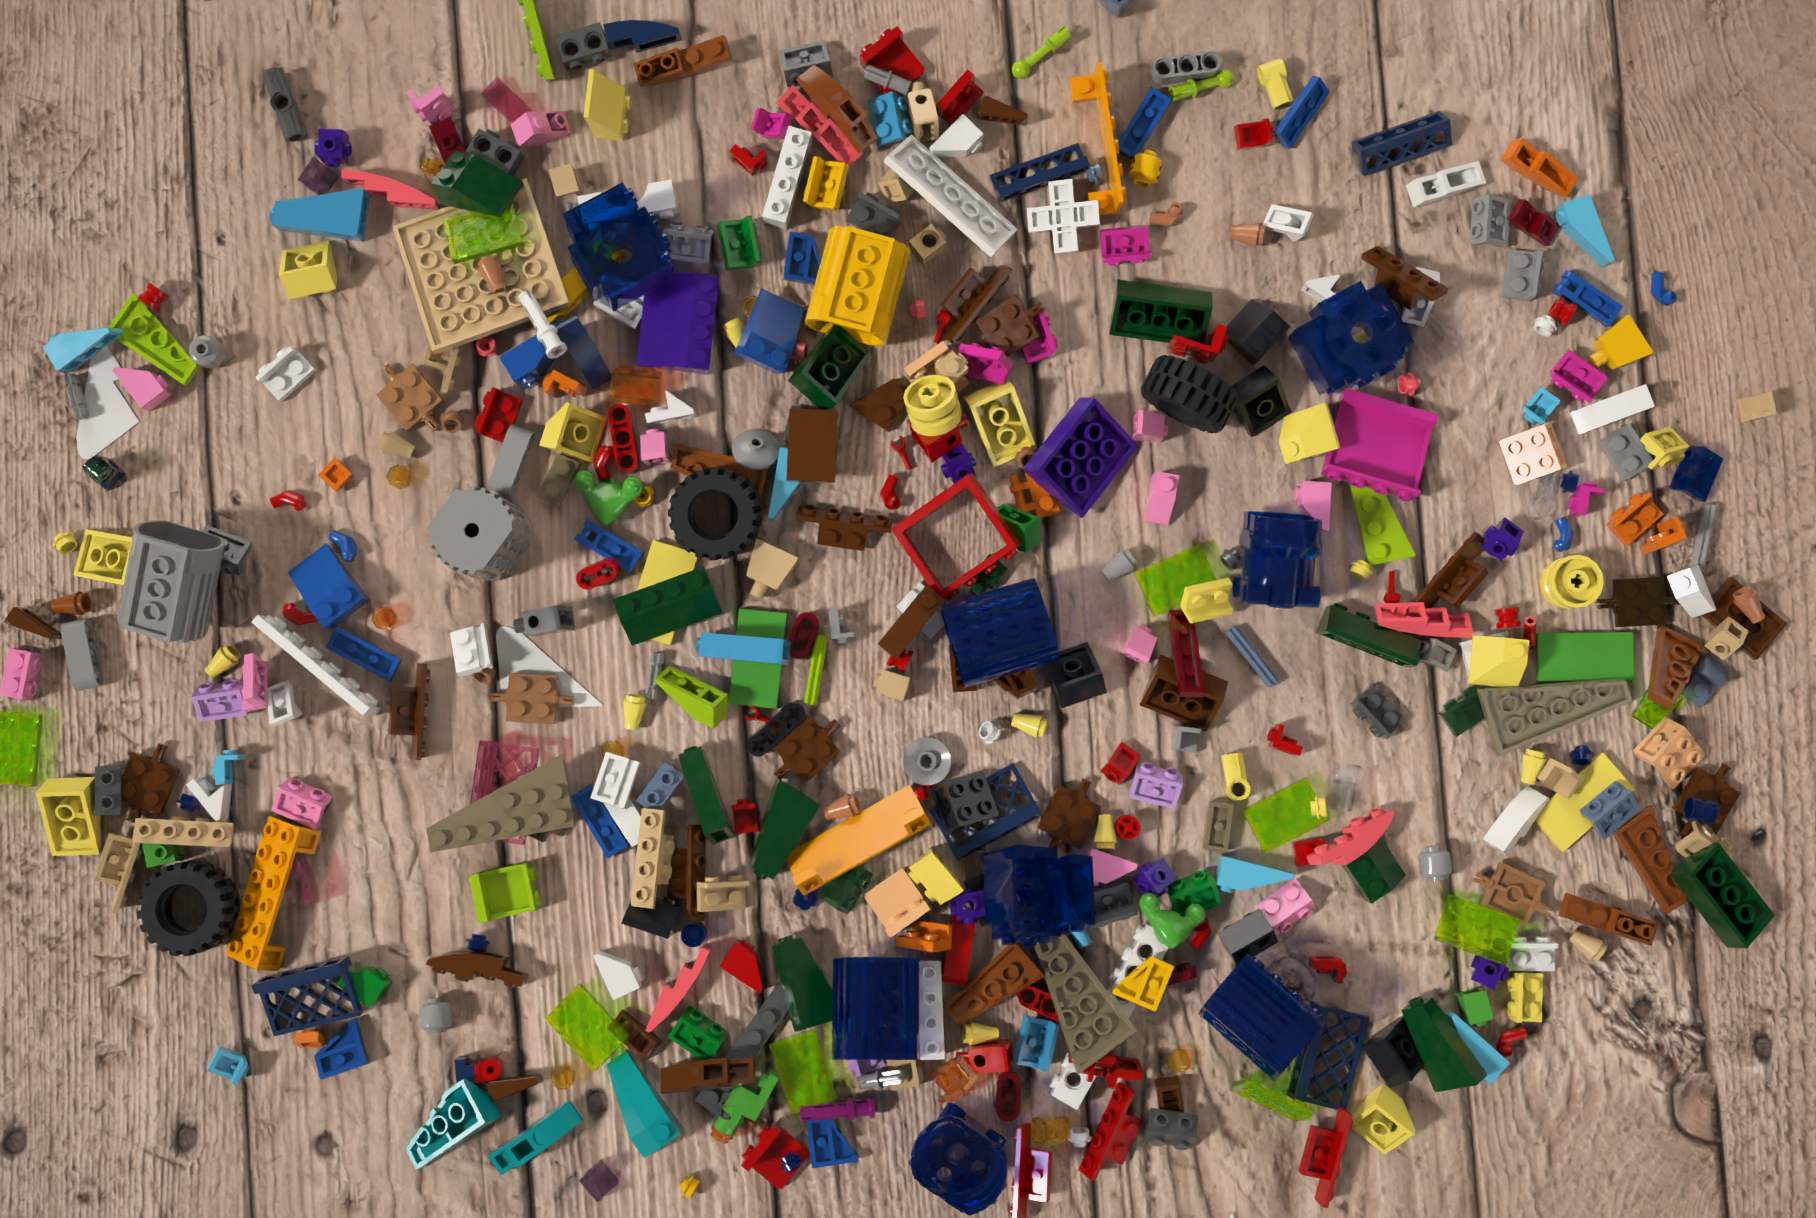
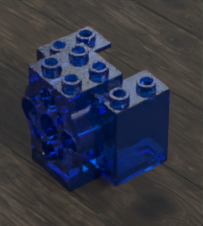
[562,182,674,311]
[1288,281,1414,395]
[982,844,1096,946]

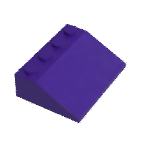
[636,271,719,375]
[1023,397,1138,518]

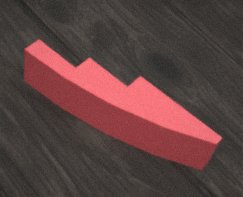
[775,85,863,167]
[341,169,440,210]
[1375,602,1473,638]
[645,945,712,1033]

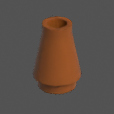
[51,591,92,615]

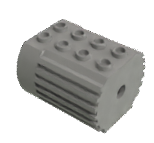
[427,486,534,581]
[117,520,225,643]

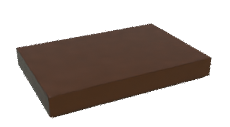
[786,409,838,483]
[1701,577,1787,660]

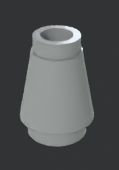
[1102,548,1139,581]

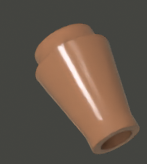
[1229,223,1265,247]
[478,256,507,294]
[1733,586,1765,623]
[823,794,860,820]

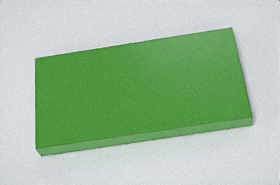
[729,608,787,709]
[1535,632,1635,681]

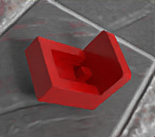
[1234,118,1274,150]

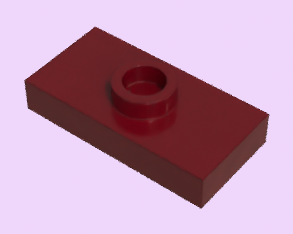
[429,117,466,163]

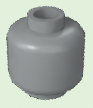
[189,335,225,369]
[1418,845,1452,881]
[419,998,452,1034]

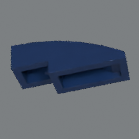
[603,20,682,53]
[555,315,614,390]

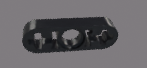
[747,702,805,757]

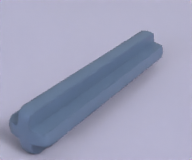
[1226,626,1278,687]

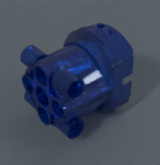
[1232,511,1322,609]
[908,1101,1008,1216]

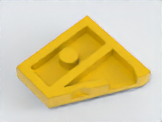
[1111,956,1174,1012]

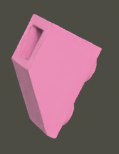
[511,111,571,147]

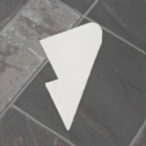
[76,346,139,459]
[496,627,602,708]

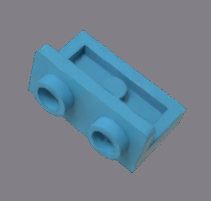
[868,91,913,147]
[1013,1015,1060,1072]

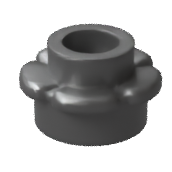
[1219,549,1242,571]

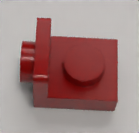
[729,144,767,176]
[1267,724,1303,756]
[1101,742,1141,785]
[731,799,759,834]
[1292,838,1329,867]
[1309,956,1347,984]
[1103,1055,1144,1089]

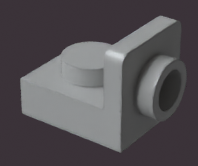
[828,609,855,644]
[1419,636,1457,672]

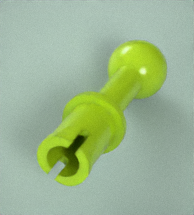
[1012,26,1072,79]
[1169,69,1234,102]

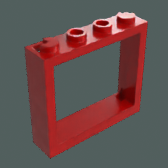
[891,473,1021,600]

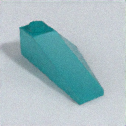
[606,1049,683,1158]
[405,1078,502,1170]

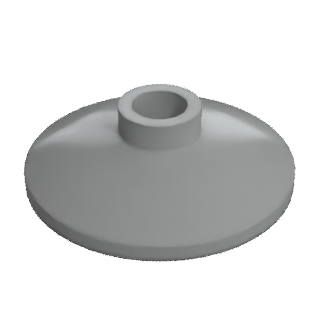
[732,429,780,470]
[903,737,951,785]

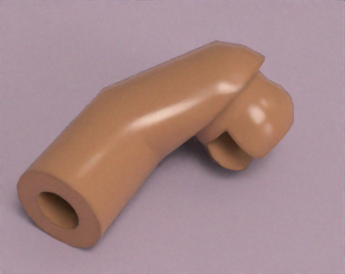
[1149,202,1183,226]

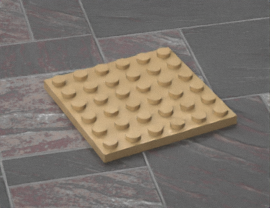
[392,178,571,355]

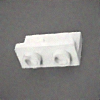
[255,346,317,402]
[1503,936,1559,971]

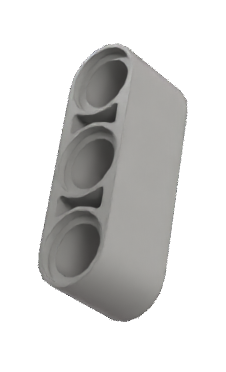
[1151,51,1222,85]
[487,424,535,497]
[61,618,104,691]

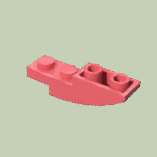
[1307,807,1395,865]

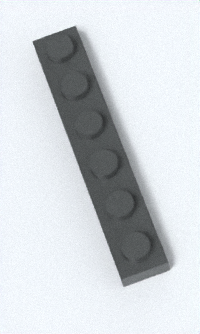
[695,980,788,1114]

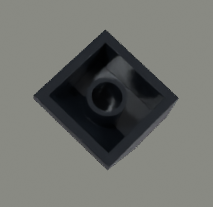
[1225,299,1291,366]
[1230,365,1291,437]
[1043,642,1107,708]
[621,896,683,939]
[1363,1016,1424,1088]

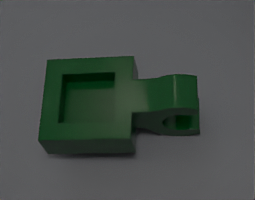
[970,554,1008,597]

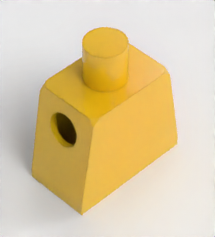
[1588,314,1653,371]

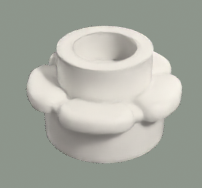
[1533,315,1557,337]
[979,721,1001,744]
[1068,1127,1092,1147]

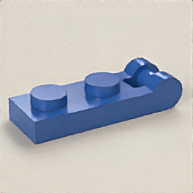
[1552,270,1623,327]
[574,519,644,573]

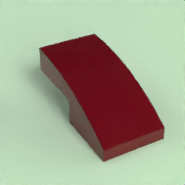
[1507,199,1560,246]

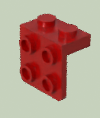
[860,26,925,94]
[1167,324,1229,364]
[741,1121,809,1189]

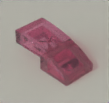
[481,77,532,123]
[292,854,319,905]

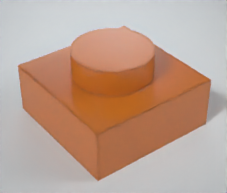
[318,458,354,492]
[293,1029,325,1048]

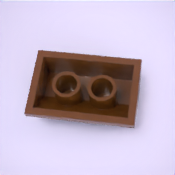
[1140,655,1228,732]

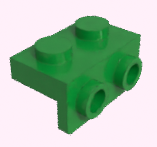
[717,216,761,270]

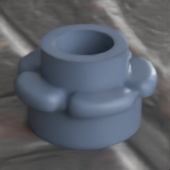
[1085,162,1104,186]

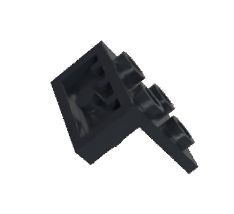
[930,771,999,835]

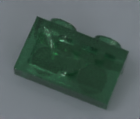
[1439,685,1486,737]
[817,865,873,914]

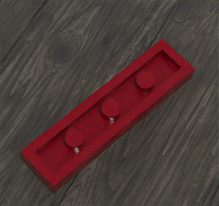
[1167,610,1205,698]

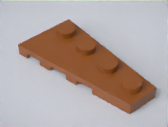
[670,444,769,504]
[1647,625,1705,709]
[1612,806,1687,914]
[943,941,1045,1026]

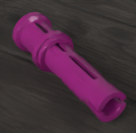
[800,1096,875,1122]

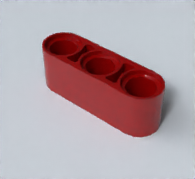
[608,403,640,475]
[942,915,975,986]
[1016,984,1059,1022]

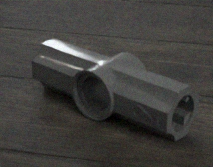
[262,67,306,142]

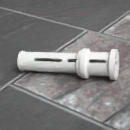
[518,290,567,359]

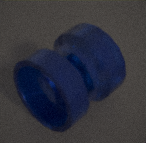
[1684,796,1718,824]
[681,922,707,947]

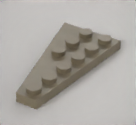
[1476,678,1633,756]
[426,754,576,853]
[1028,913,1137,1076]

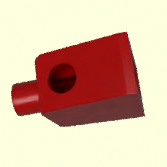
[907,412,969,463]
[956,1039,1014,1074]

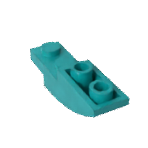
[488,1100,583,1175]

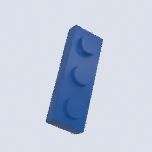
[1274,76,1330,149]
[1118,87,1172,160]
[325,627,402,681]
[571,784,629,859]

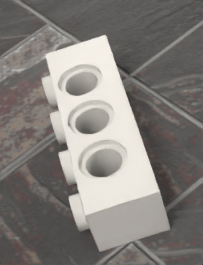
[762,126,813,230]
[916,957,945,1060]

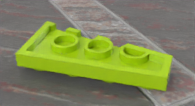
[518,0,556,82]
[108,293,200,386]
[1348,482,1416,566]

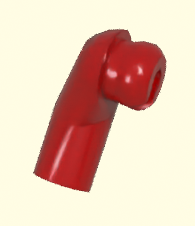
[594,445,615,481]
[880,474,901,510]
[270,490,307,511]
[282,602,319,625]
[1521,616,1537,649]
[1190,917,1211,951]
[1496,1026,1527,1058]

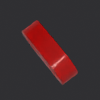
[576,557,621,590]

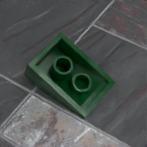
[430,150,523,217]
[788,324,871,410]

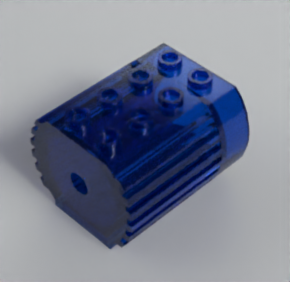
[940,578,1059,688]
[1199,955,1326,1082]
[832,957,919,1060]

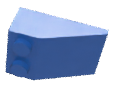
[734,288,804,374]
[499,320,564,389]
[288,543,370,629]

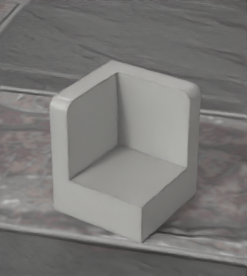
[1171,726,1201,753]

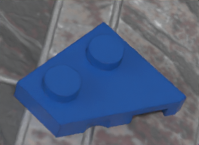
[783,231,821,285]
[314,1018,369,1080]
[806,1119,859,1168]

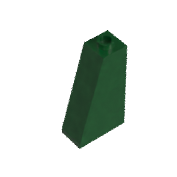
[678,746,736,845]
[750,777,820,880]
[771,935,846,1032]
[1401,996,1487,1092]

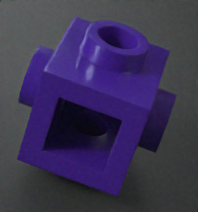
[315,129,352,167]
[940,443,977,484]
[1482,517,1524,561]
[1133,858,1178,897]
[950,888,989,925]
[1470,949,1509,990]

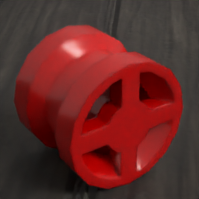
[138,283,169,312]
[1547,296,1577,326]
[1494,607,1521,629]
[886,649,914,673]
[1114,815,1140,840]

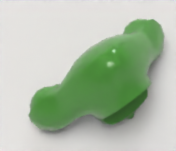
[574,470,643,526]
[1139,893,1206,949]

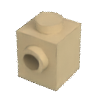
[934,350,969,385]
[1704,616,1749,660]

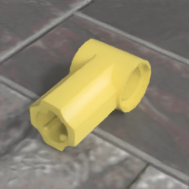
[1257,58,1294,110]
[1221,752,1250,801]

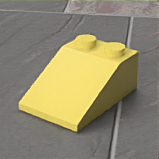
[584,69,631,141]
[963,379,1037,468]
[73,529,132,586]
[36,777,101,856]
[908,848,964,905]

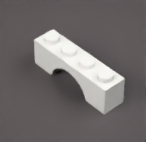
[577,179,679,232]

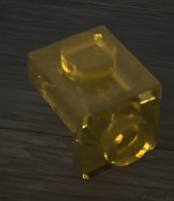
[1031,1116,1070,1146]

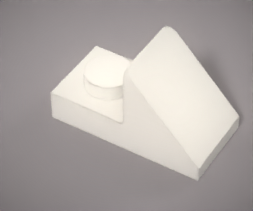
[1262,204,1314,242]
[1301,275,1350,316]
[645,390,696,426]
[267,680,302,727]
[186,778,232,822]

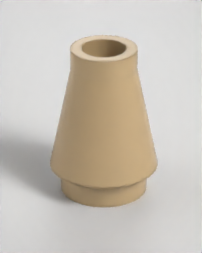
[377,431,416,459]
[1568,928,1607,962]

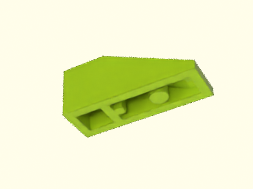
[655,665,728,729]

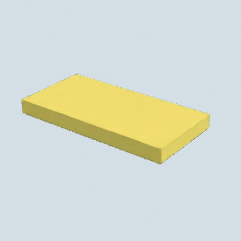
[624,540,698,645]
[1534,752,1635,852]

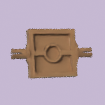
[376,364,445,432]
[491,673,574,724]
[1473,862,1553,927]

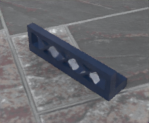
[1351,111,1452,176]
[989,143,1090,203]

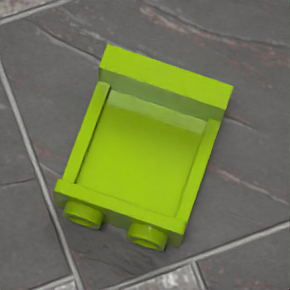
[469,862,542,923]

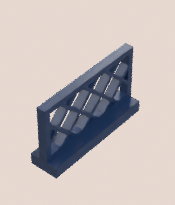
[929,763,1042,861]
[251,956,363,1036]
[1286,1001,1369,1110]

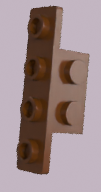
[1361,246,1448,310]
[940,265,1012,344]
[796,504,893,551]
[1413,532,1489,609]
[388,663,430,760]
[667,824,706,923]

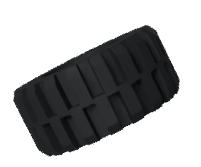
[1141,355,1238,433]
[668,467,763,560]
[136,860,240,956]

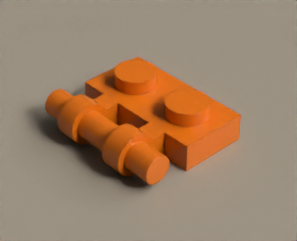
[1009,472,1061,518]

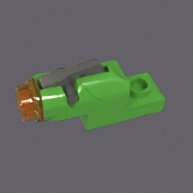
[710,1068,779,1144]

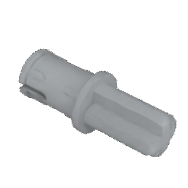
[863,65,911,96]
[856,1069,905,1090]

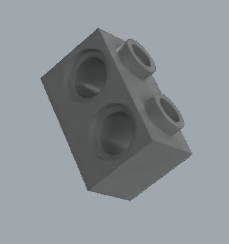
[555,22,612,70]
[465,128,524,176]

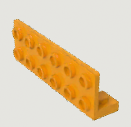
[1069,62,1127,217]
[786,785,931,896]
[226,816,321,971]

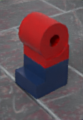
[454,1056,504,1083]

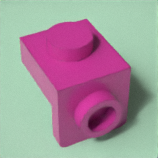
[751,108,792,139]
[1567,482,1605,517]

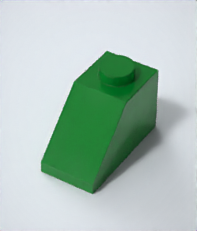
[997,504,1041,553]
[333,967,393,1008]

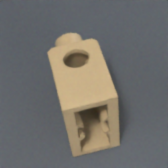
[907,82,939,144]
[746,539,799,600]

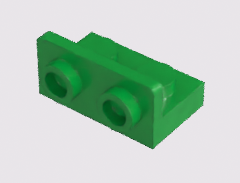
[1166,869,1222,916]
[668,1006,728,1060]

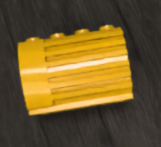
[805,226,911,346]

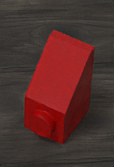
[719,939,764,993]

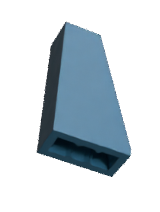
[270,189,370,242]
[696,632,791,665]

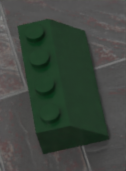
[1109,279,1213,344]
[612,566,723,646]
[1316,603,1421,668]
[1670,842,1775,949]

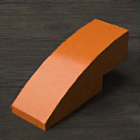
[1500,138,1579,198]

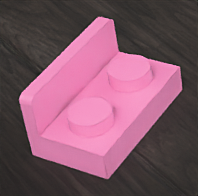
[0,648,42,700]
[242,653,268,712]
[271,777,332,830]

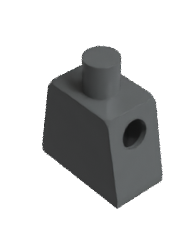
[513,605,575,636]

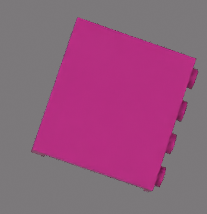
[1321,388,1438,501]

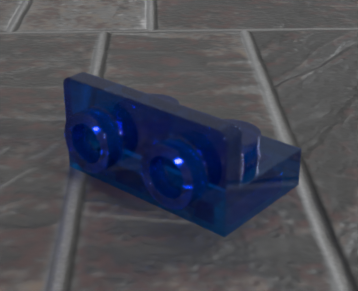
[1669,446,1723,502]

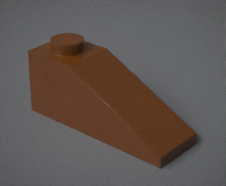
[878,585,945,660]

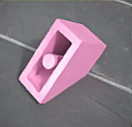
[112,367,172,411]
[1132,410,1168,442]
[640,429,671,466]
[1144,471,1180,525]
[1294,481,1332,533]
[1121,625,1157,664]
[1081,847,1138,886]

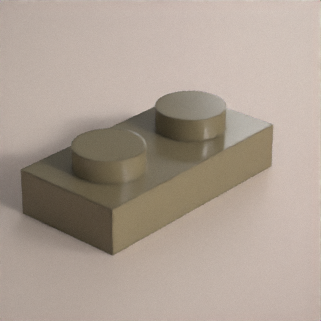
[537,453,581,507]
[1202,801,1234,853]

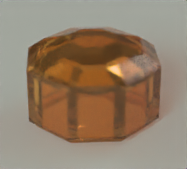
[372,606,397,630]

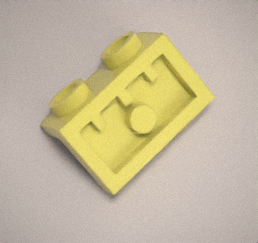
[1640,427,1690,470]
[1180,577,1234,623]
[1507,971,1543,1023]

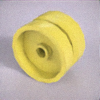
[903,375,962,436]
[1540,555,1604,610]

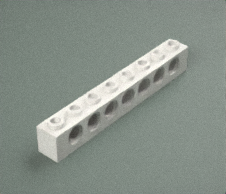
[1049,922,1169,1110]

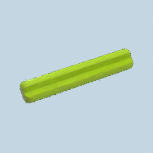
[804,635,828,706]

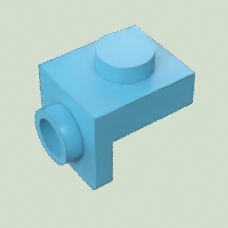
[1523,386,1561,425]
[212,750,246,785]
[207,1046,249,1085]

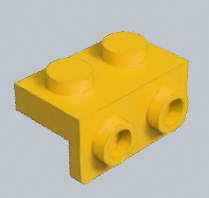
[803,156,849,211]

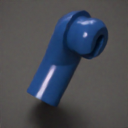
[1651,272,1677,306]
[1553,516,1574,552]
[329,530,357,562]

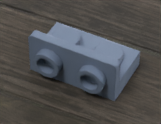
[636,761,684,810]
[1580,781,1641,840]

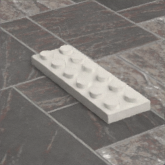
[883,134,1018,257]
[251,615,382,716]

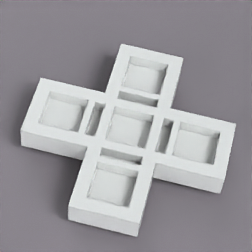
[1027,179,1101,254]

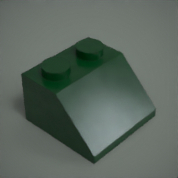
[1342,837,1406,904]

